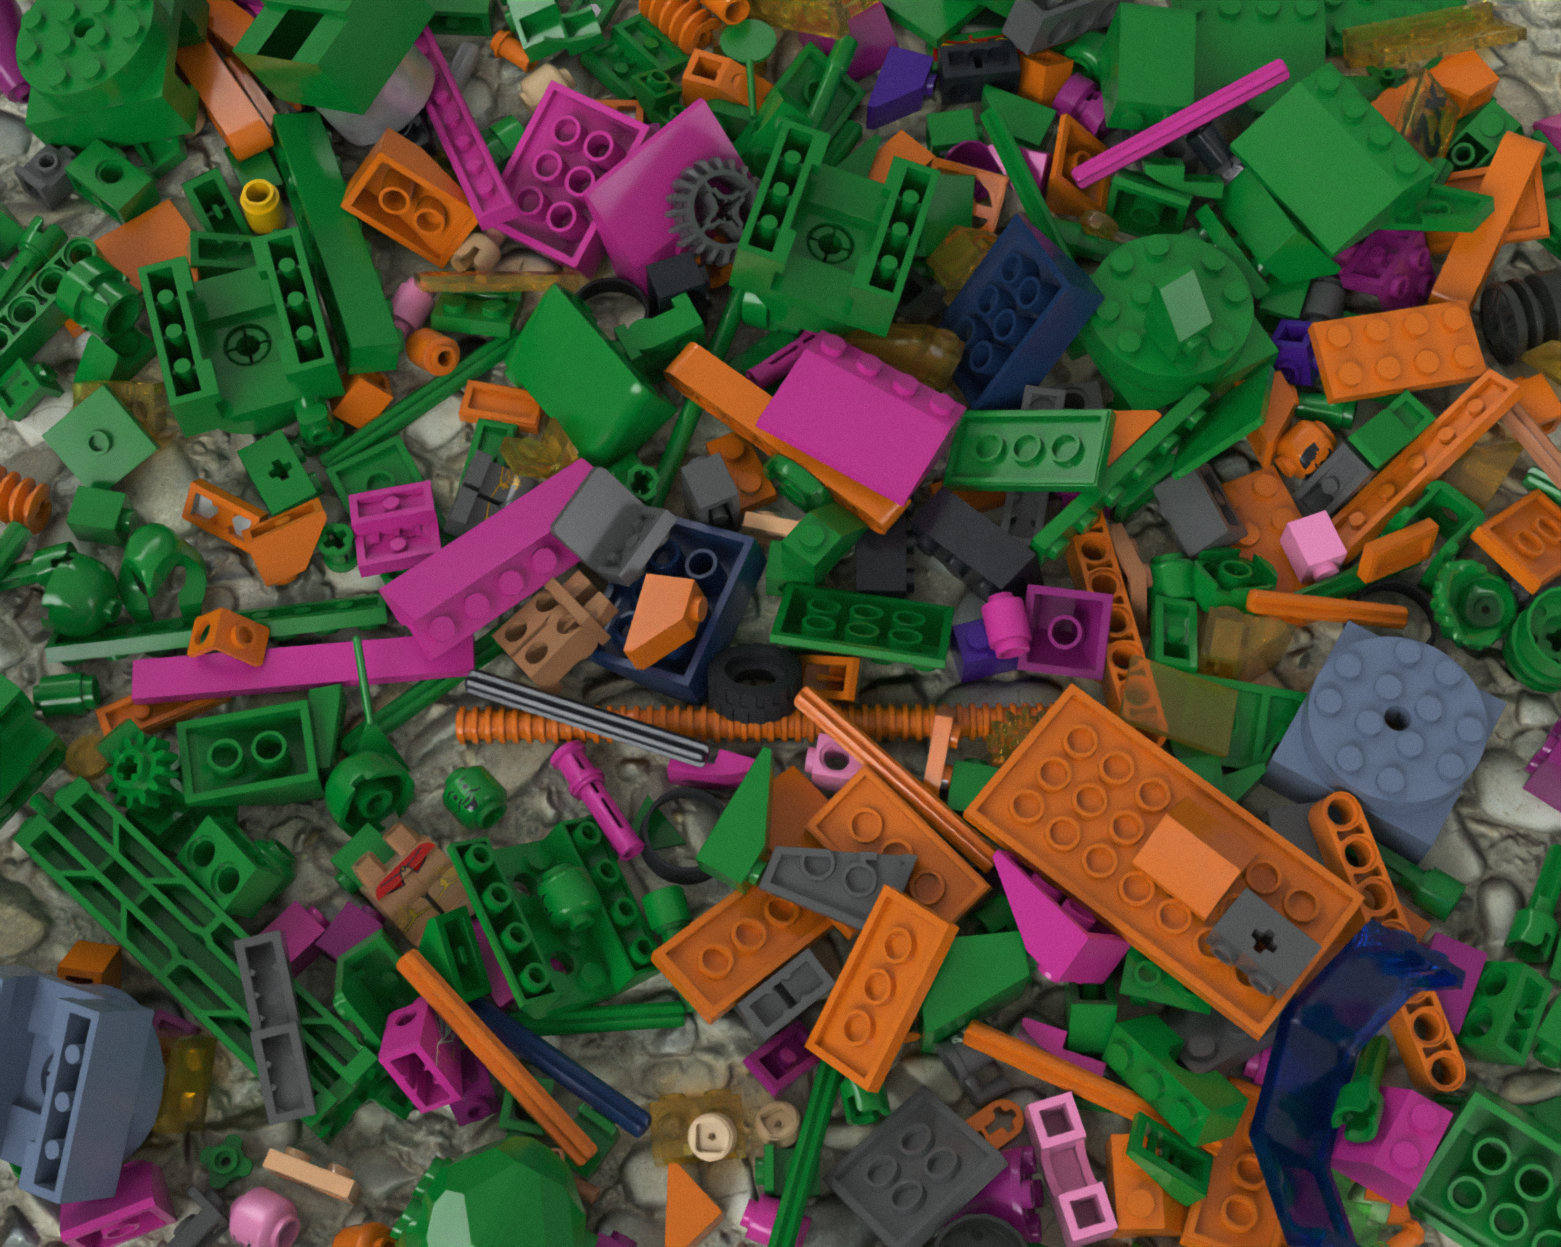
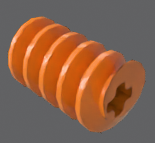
[638,0,722,55]
[0,465,52,535]

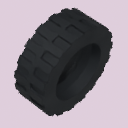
[708,642,802,725]

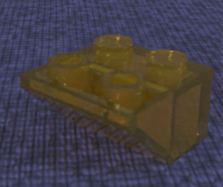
[1196,606,1296,683]

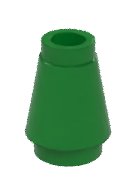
[1295,392,1358,432]

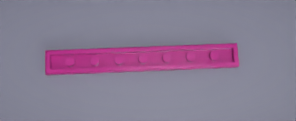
[414,25,519,232]
[131,633,476,705]

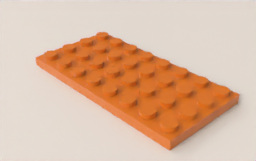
[963,683,1366,1041]

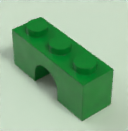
[1102,1013,1249,1148]

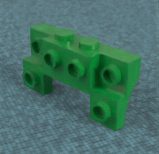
[500,0,606,63]

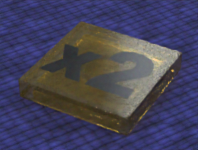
[1394,68,1461,164]

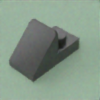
[1292,441,1378,519]

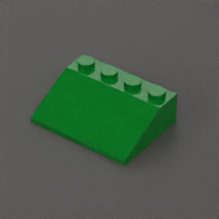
[1168,0,1326,116]
[1229,62,1435,259]
[769,582,954,672]
[1407,1081,1561,1247]

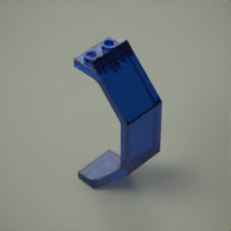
[1249,918,1466,1247]

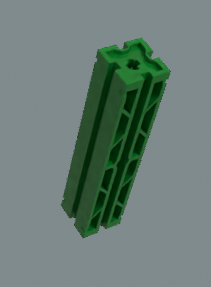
[12,775,390,1146]

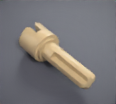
[451,228,507,284]

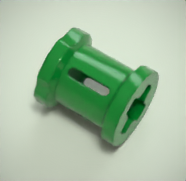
[317,522,358,573]

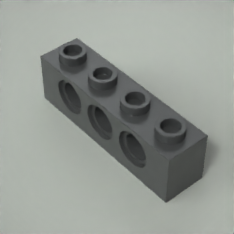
[1001,0,1135,55]

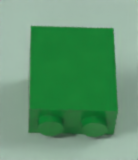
[1097,2,1196,131]
[917,931,1036,1053]

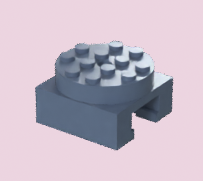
[1260,620,1507,866]
[0,965,166,1205]

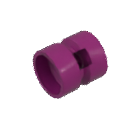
[1052,72,1112,141]

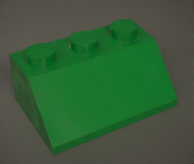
[1213,168,1342,284]

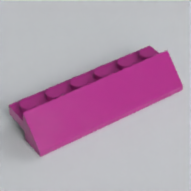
[378,458,594,660]

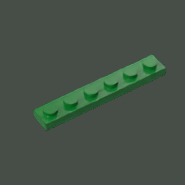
[1029,384,1211,567]

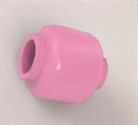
[229,1186,300,1247]

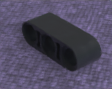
[1185,83,1255,172]

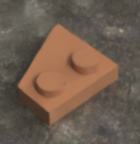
[1107,522,1153,637]

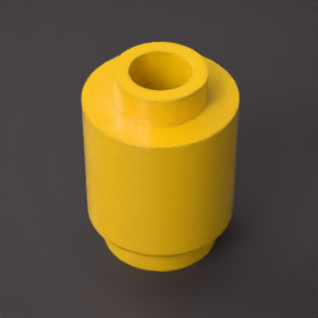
[240,179,287,235]

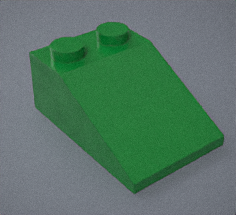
[176,699,325,807]

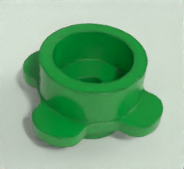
[199,1135,253,1190]

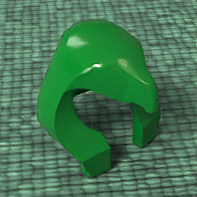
[118,523,207,623]

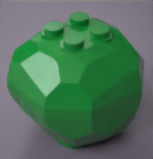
[389,1136,599,1247]

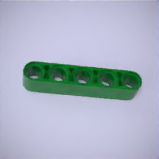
[0,236,110,378]

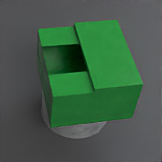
[232,0,435,146]

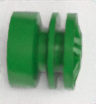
[1502,586,1561,694]

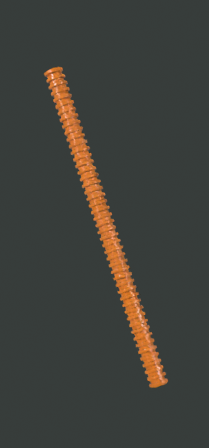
[455,703,1054,745]

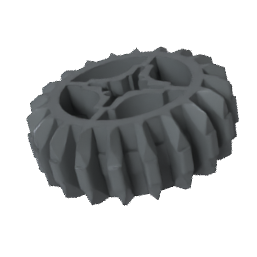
[664,157,760,267]

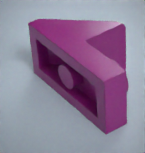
[743,1020,821,1101]

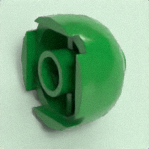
[1191,547,1278,626]
[41,552,123,639]
[324,750,415,838]

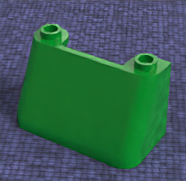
[504,282,679,469]

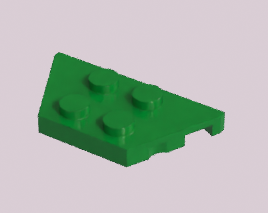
[1148,665,1308,770]

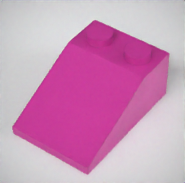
[992,850,1131,984]

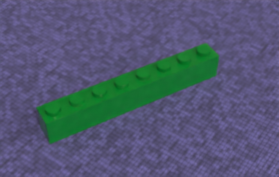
[271,112,404,375]

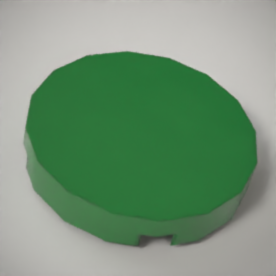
[763,454,835,514]

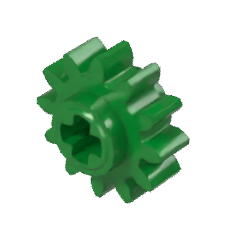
[105,732,179,813]

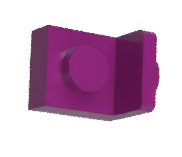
[449,1047,501,1126]

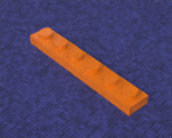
[1331,368,1523,566]

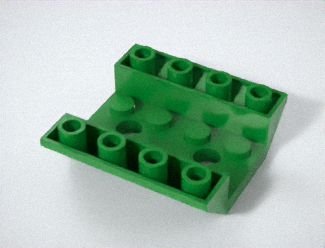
[446,815,661,1020]

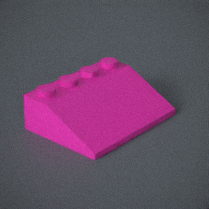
[492,80,656,280]
[582,98,751,297]
[756,330,967,507]

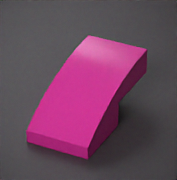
[667,749,755,790]
[1017,1017,1107,1077]

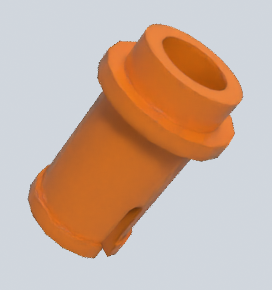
[490,30,539,74]

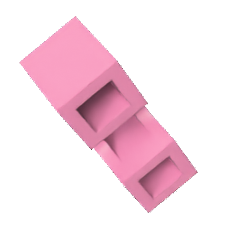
[1023,1091,1118,1247]

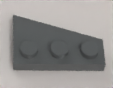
[759,846,918,931]
[1160,993,1313,1075]

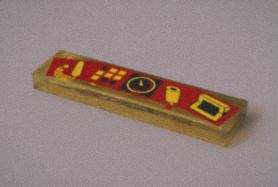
[414,271,579,292]

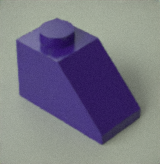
[866,45,938,130]
[949,618,1018,683]

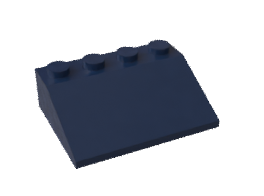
[926,213,1105,410]
[586,515,767,707]

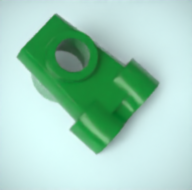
[293,395,347,457]

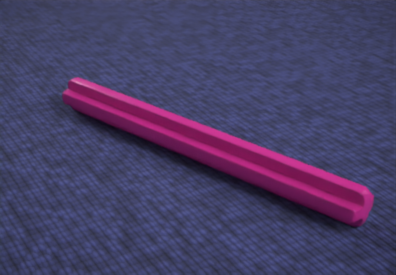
[1071,59,1290,189]

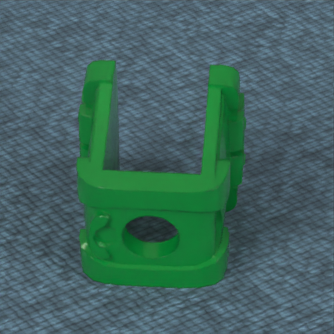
[1378,480,1485,592]

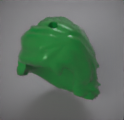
[1430,559,1520,651]

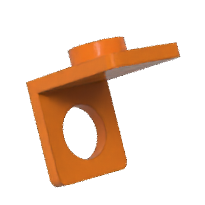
[187,607,270,667]

